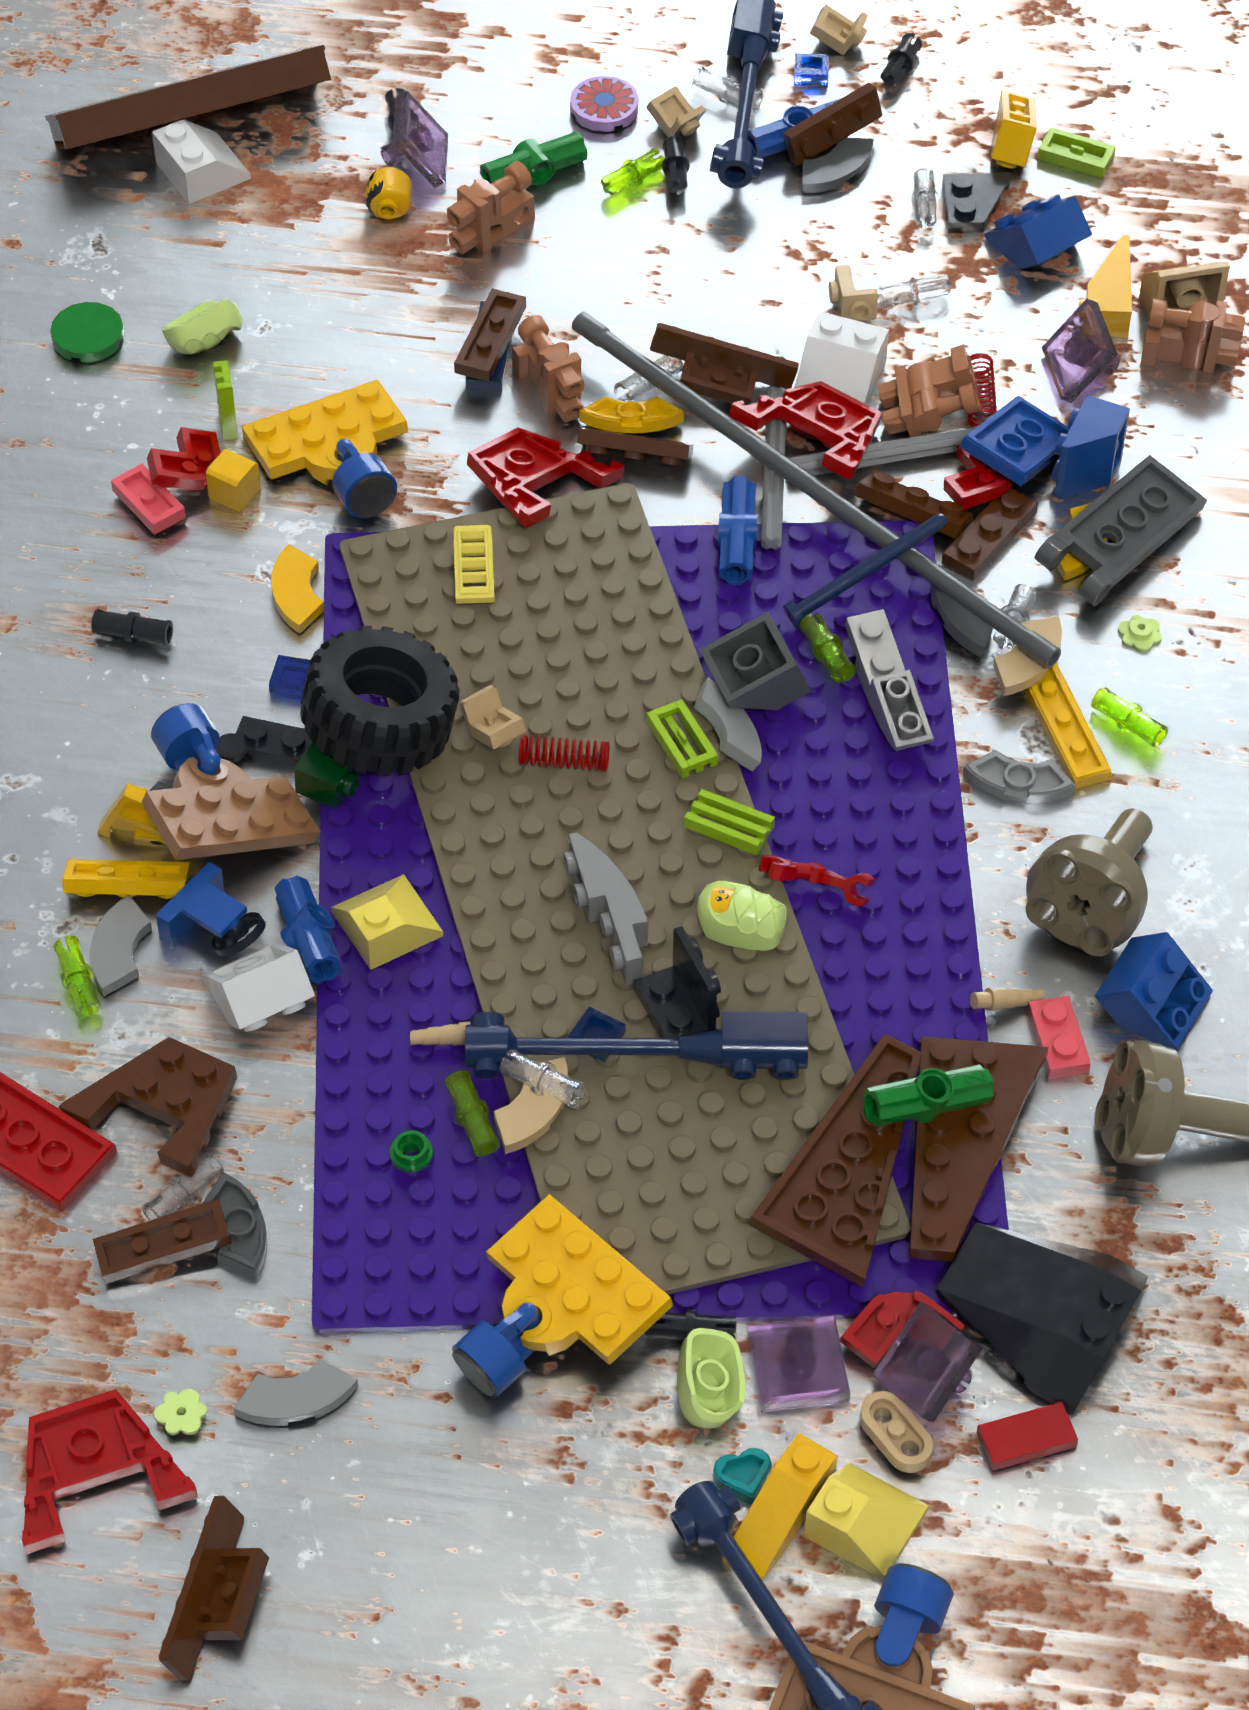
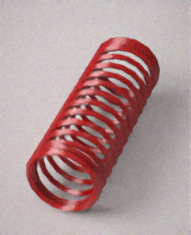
[968,353,997,427]
[519,734,610,773]

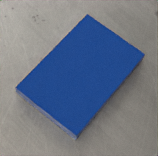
[960,396,1070,486]

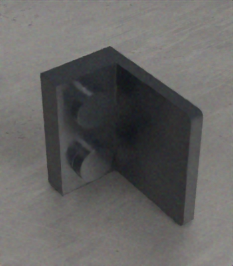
[634,926,721,1038]

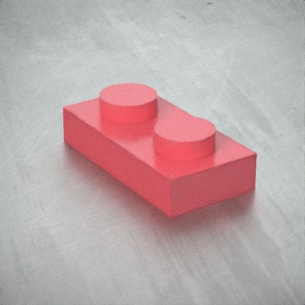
[111,463,186,535]
[1027,995,1091,1079]

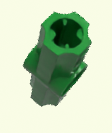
[480,131,588,186]
[863,1065,994,1127]

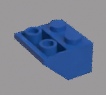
[984,194,1092,269]
[1051,395,1130,499]
[1095,932,1213,1050]

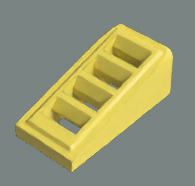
[453,525,495,604]

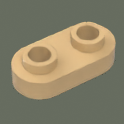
[860,1391,933,1473]

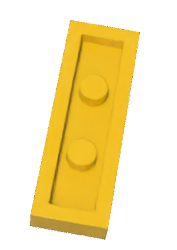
[62,859,191,899]

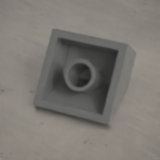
[699,612,811,710]

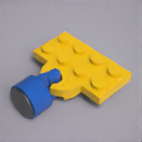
[241,379,408,518]
[452,1194,673,1397]

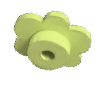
[1118,615,1162,652]
[154,1389,207,1435]

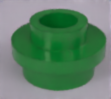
[390,1130,433,1173]

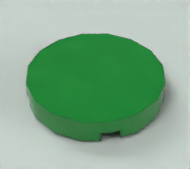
[50,302,125,363]

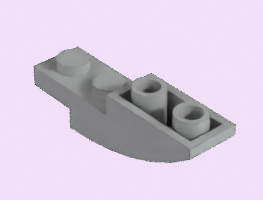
[845,609,934,751]
[563,832,648,985]

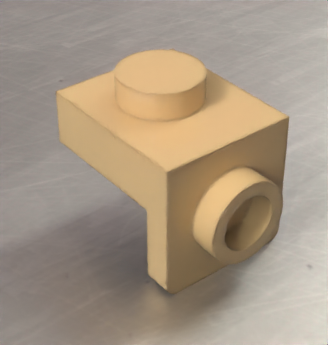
[809,4,869,55]
[646,86,706,137]
[828,265,878,321]
[460,685,527,750]

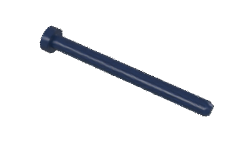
[783,514,947,629]

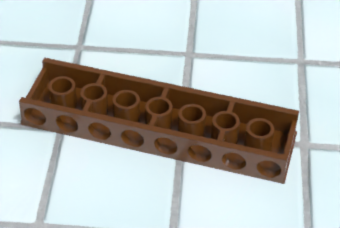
[45,45,331,150]

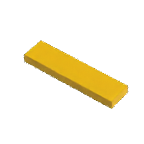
[1024,662,1112,789]

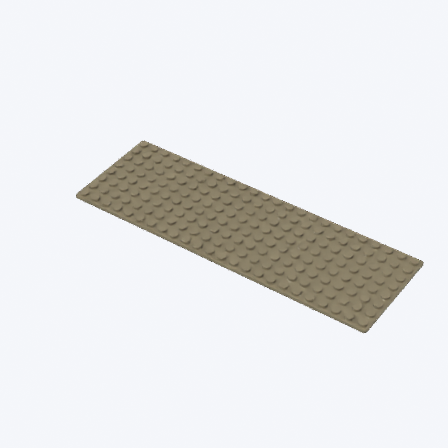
[340,483,911,1295]

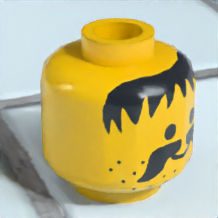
[365,167,412,220]

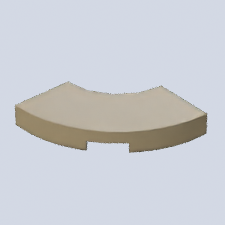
[993,616,1062,696]
[494,1057,568,1154]

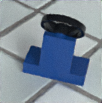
[156,861,266,956]

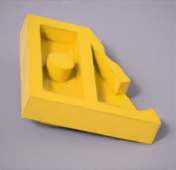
[97,783,166,844]

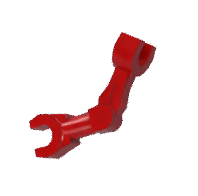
[758,855,875,906]

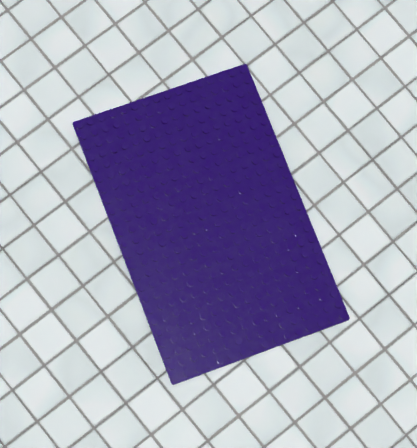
[312,520,1009,1333]

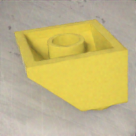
[331,874,443,970]
[804,1463,929,1580]

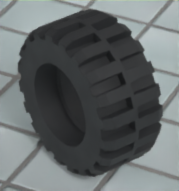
[300,626,460,776]

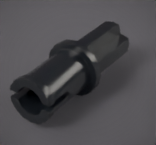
[880,33,922,88]
[662,136,690,195]

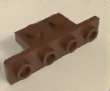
[650,323,799,406]
[159,1496,269,1680]

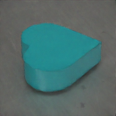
[713,1448,772,1505]

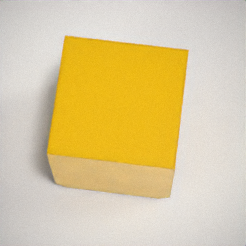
[206,449,261,513]

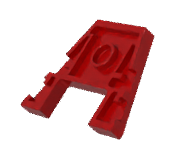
[729,381,882,480]
[466,427,625,528]
[22,1389,198,1554]

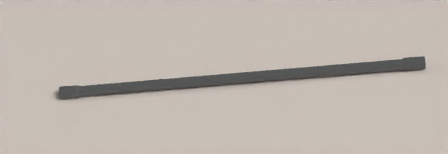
[572,311,1061,669]

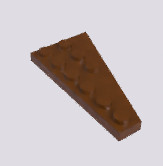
[750,1034,922,1288]
[909,1036,1049,1262]

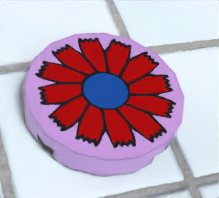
[570,76,639,132]

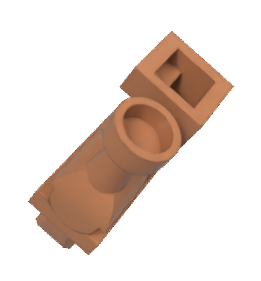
[447,161,535,254]
[1140,298,1246,374]
[512,315,584,422]
[878,344,981,437]

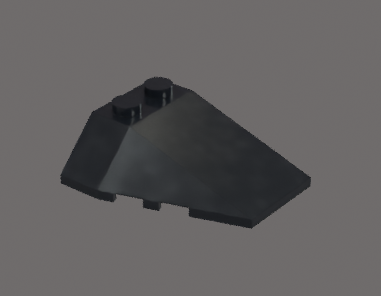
[935,1222,1149,1415]

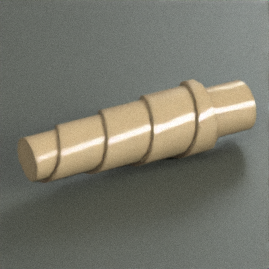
[970,987,1045,1011]
[410,1022,470,1046]

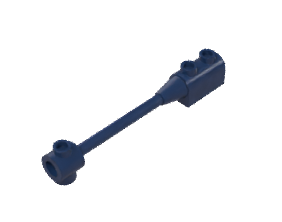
[709,0,784,189]
[465,1011,808,1080]
[669,1481,879,1710]

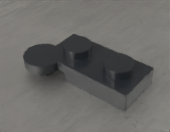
[216,716,312,769]

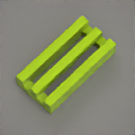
[1037,127,1116,178]
[213,360,238,441]
[646,699,718,779]
[684,789,775,856]

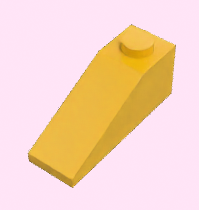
[991,90,1037,168]
[1078,235,1132,338]
[722,1433,837,1581]

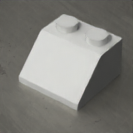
[152,119,251,204]
[794,311,889,405]
[201,942,315,1032]

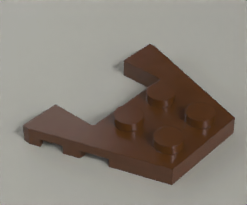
[59,1037,238,1177]

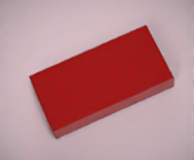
[977,1401,1078,1471]

